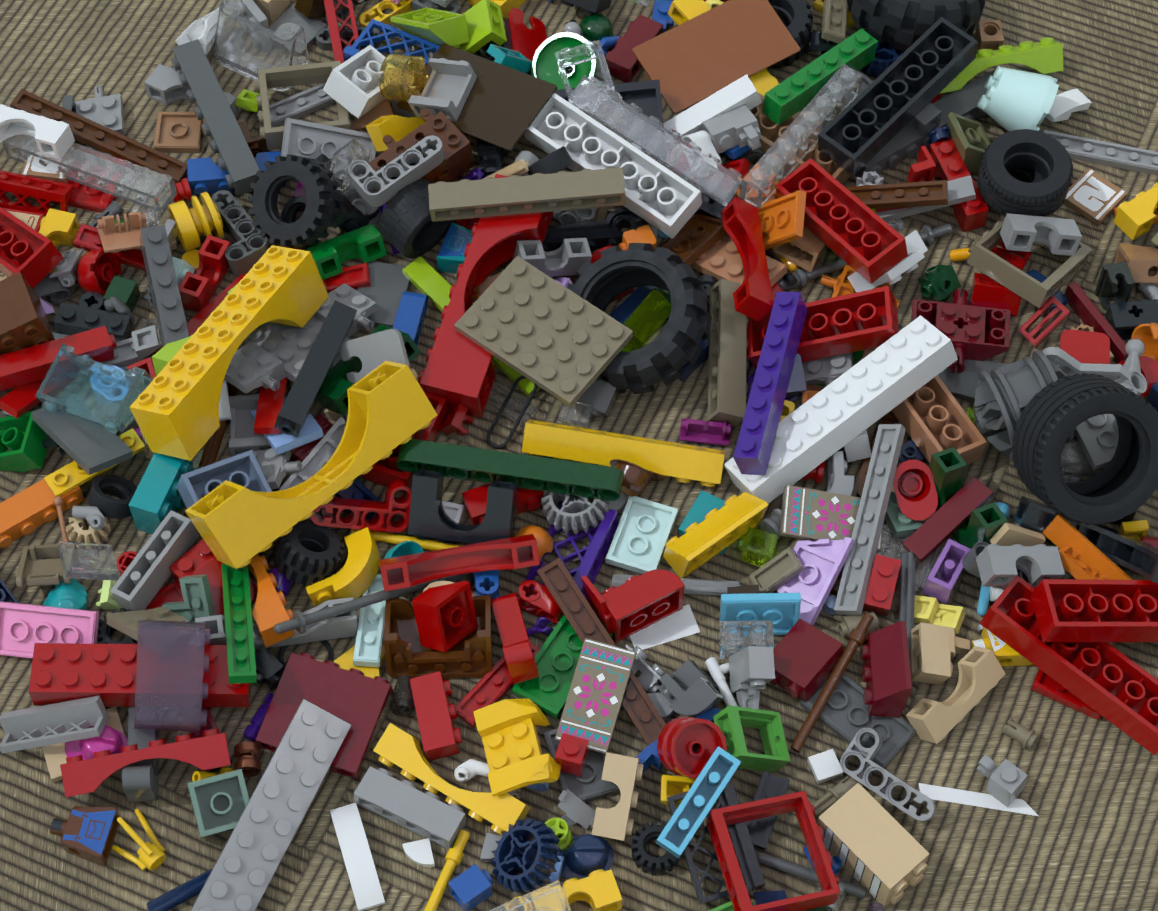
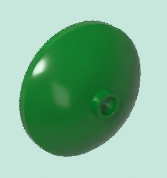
[531,32,598,90]

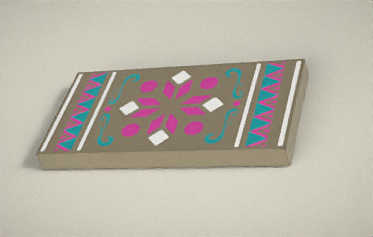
[780,485,883,553]
[555,638,637,755]

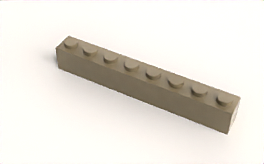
[428,167,626,222]

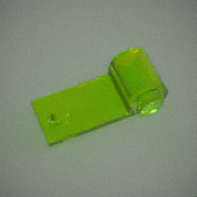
[620,288,671,352]

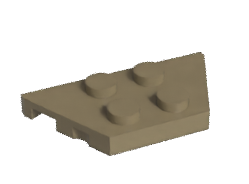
[106,607,196,657]

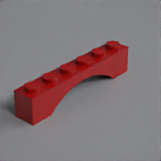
[721,197,774,322]
[379,534,540,592]
[60,728,231,797]

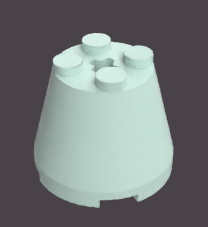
[977,66,1059,132]

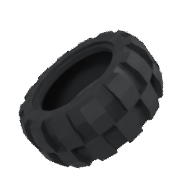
[847,0,986,52]
[567,243,711,395]

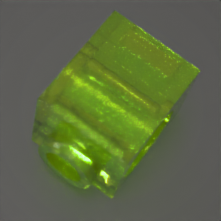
[737,527,779,567]

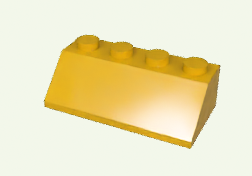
[663,492,768,578]

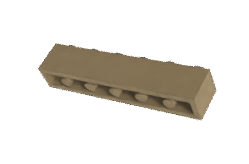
[707,279,749,427]

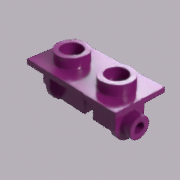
[679,417,731,446]

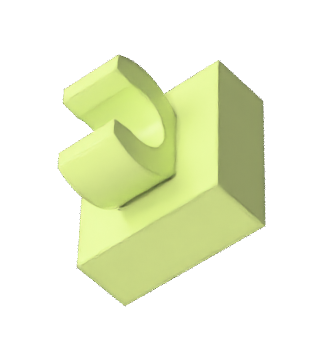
[96,578,122,612]

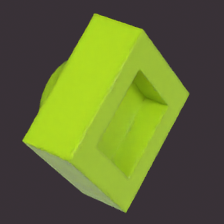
[235,89,261,112]

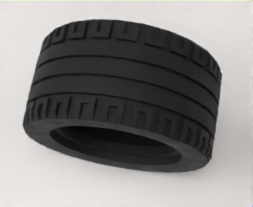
[1012,373,1158,525]

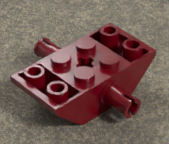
[911,289,1010,373]

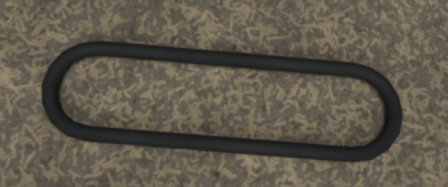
[486,375,538,449]

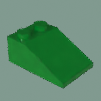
[0,411,47,472]

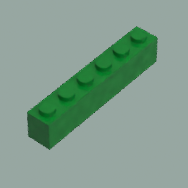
[762,28,878,126]

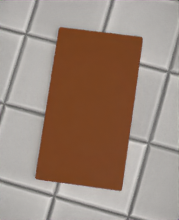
[632,0,800,114]

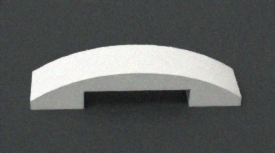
[330,803,385,911]

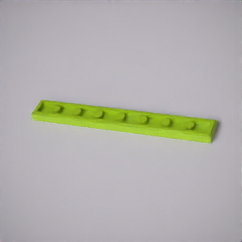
[402,256,541,397]

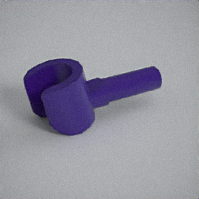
[526,617,554,636]

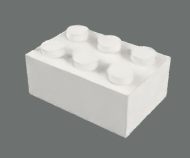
[323,45,405,118]

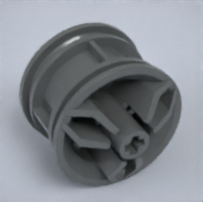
[974,350,1075,462]

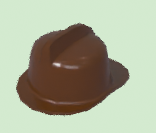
[610,459,665,496]

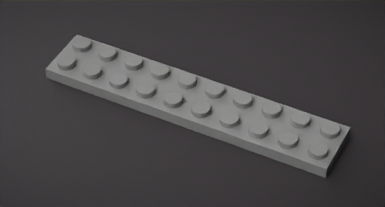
[190,699,351,911]

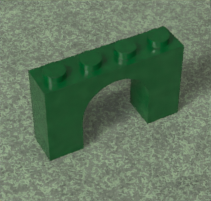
[317,324,421,417]
[929,447,1008,549]

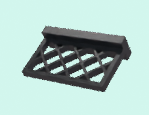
[667,779,765,905]

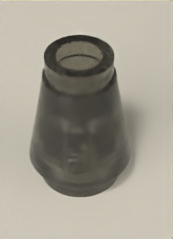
[390,675,415,717]

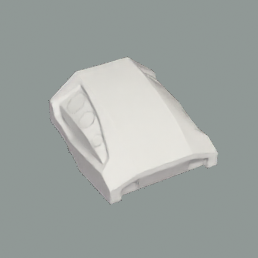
[175,7,223,55]

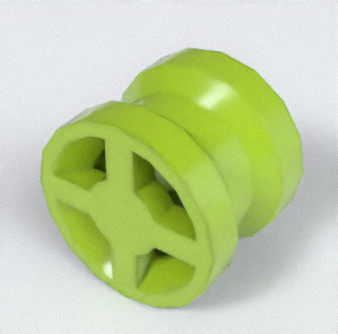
[545,818,573,852]

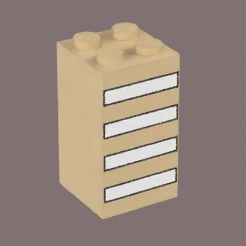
[817,783,930,908]

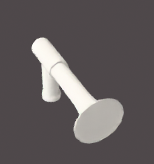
[705,657,738,706]

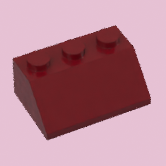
[860,621,912,718]

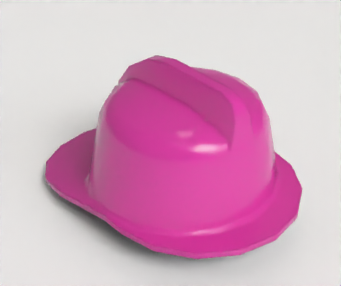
[65,725,128,760]

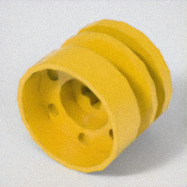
[168,192,224,252]

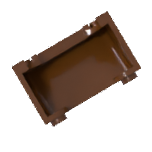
[384,595,492,680]

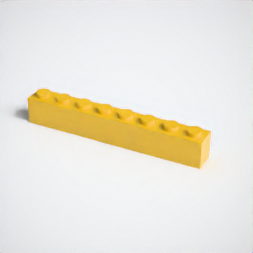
[521,419,726,487]

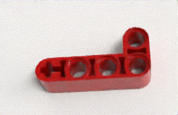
[310,479,411,533]
[491,592,540,684]

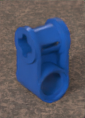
[473,570,500,607]

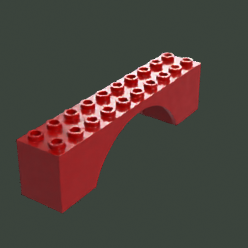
[418,174,554,419]

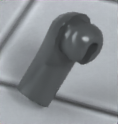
[104,296,135,323]

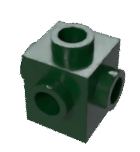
[917,264,961,302]

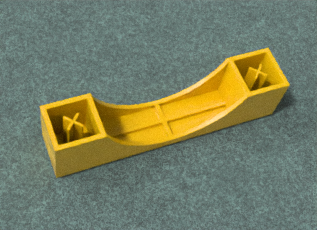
[129,245,329,461]
[185,361,437,569]

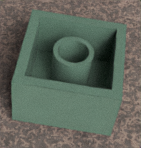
[187,769,249,839]

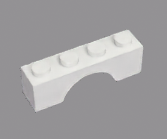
[0,104,75,160]

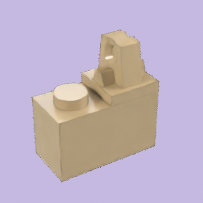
[910,622,970,685]

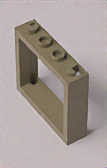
[255,61,350,150]
[967,218,1093,308]

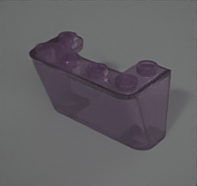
[134,620,210,732]

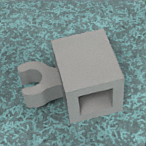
[977,755,1028,807]

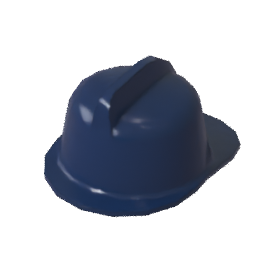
[557,834,614,879]

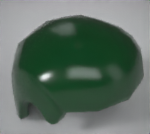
[579,14,613,48]

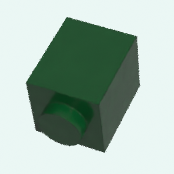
[103,276,141,313]

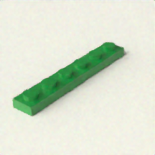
[221,563,257,684]

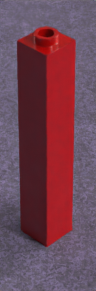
[0,326,117,392]

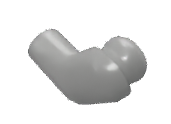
[72,505,106,530]

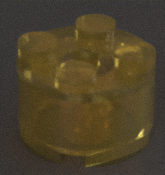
[379,54,430,103]

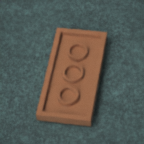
[690,235,787,287]

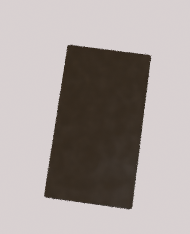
[397,43,558,151]

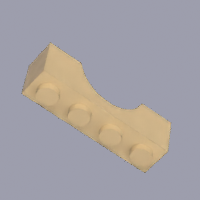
[906,646,1006,744]

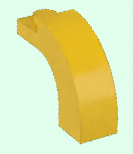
[306,527,380,607]

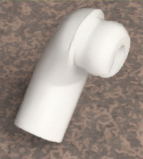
[454,759,490,782]

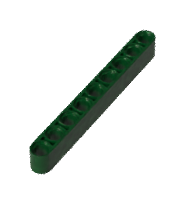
[396,439,624,501]

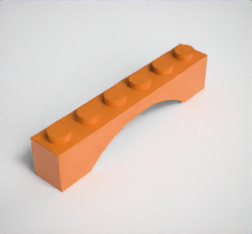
[248,553,295,647]

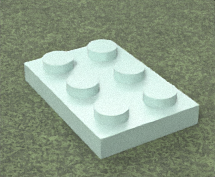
[605,496,678,574]

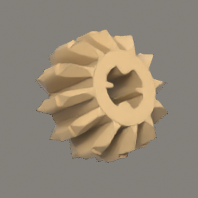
[66,517,111,552]

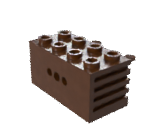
[368,108,474,205]

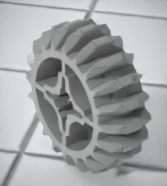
[541,491,610,535]

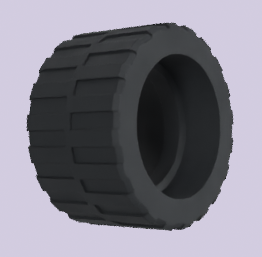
[378,179,455,259]

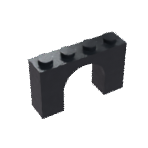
[408,469,519,545]

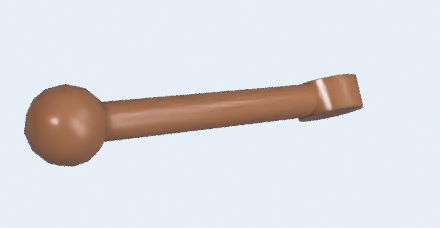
[53,496,69,543]

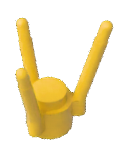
[112,809,166,871]

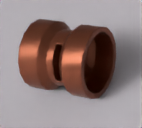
[234,741,261,777]

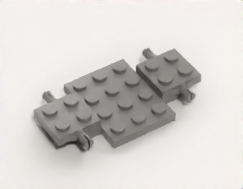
[224,283,377,394]

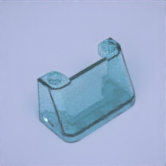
[35,344,153,433]

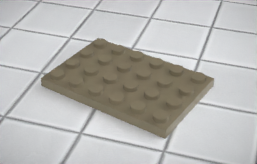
[454,256,634,407]

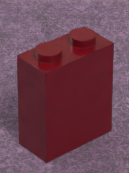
[769,619,844,702]

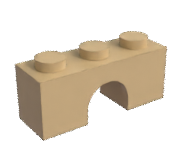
[591,752,644,841]

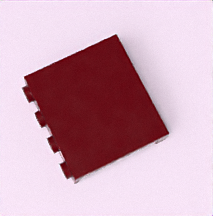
[256,652,394,781]

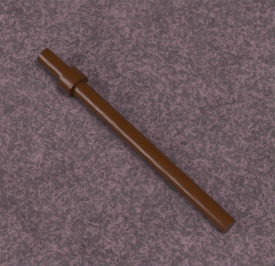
[790,613,874,753]

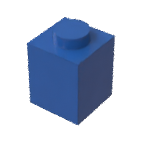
[448,864,494,911]

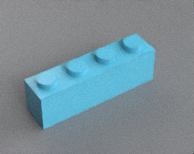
[655,746,741,859]

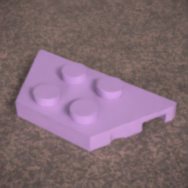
[776,537,855,626]

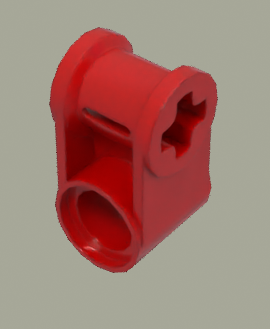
[518,580,563,624]

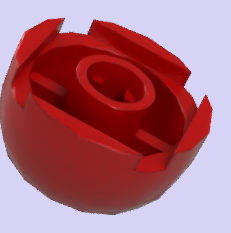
[76,249,122,297]

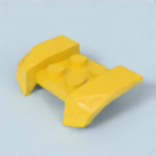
[473,698,561,797]

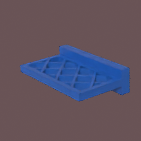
[343,19,440,88]

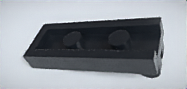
[746,771,790,850]

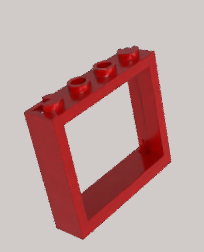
[706,791,841,911]

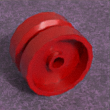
[657,716,727,779]

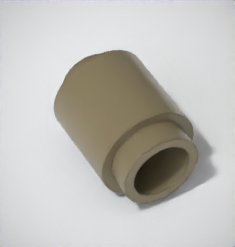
[838,611,879,642]

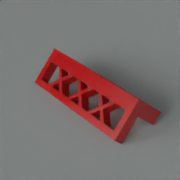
[324,0,361,64]
[0,170,74,216]

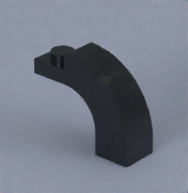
[314,153,370,233]

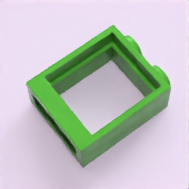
[713,705,791,772]

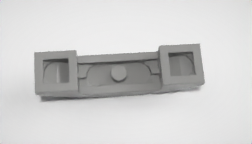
[64,325,160,376]

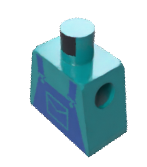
[437,223,473,274]

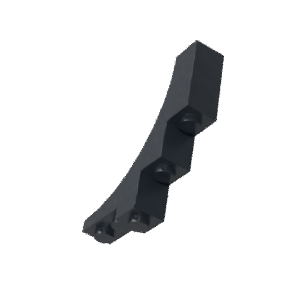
[1013,496,1158,583]

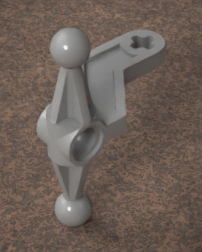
[1042,339,1147,434]

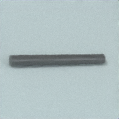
[758,852,867,899]

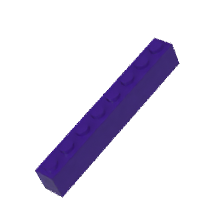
[733,292,807,475]

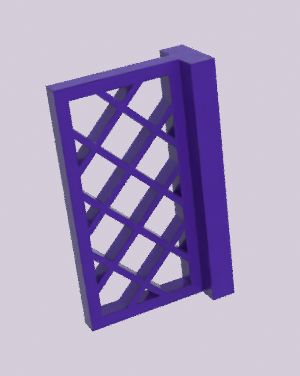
[525,501,619,598]

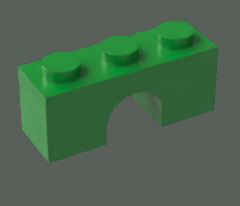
[306,223,387,280]

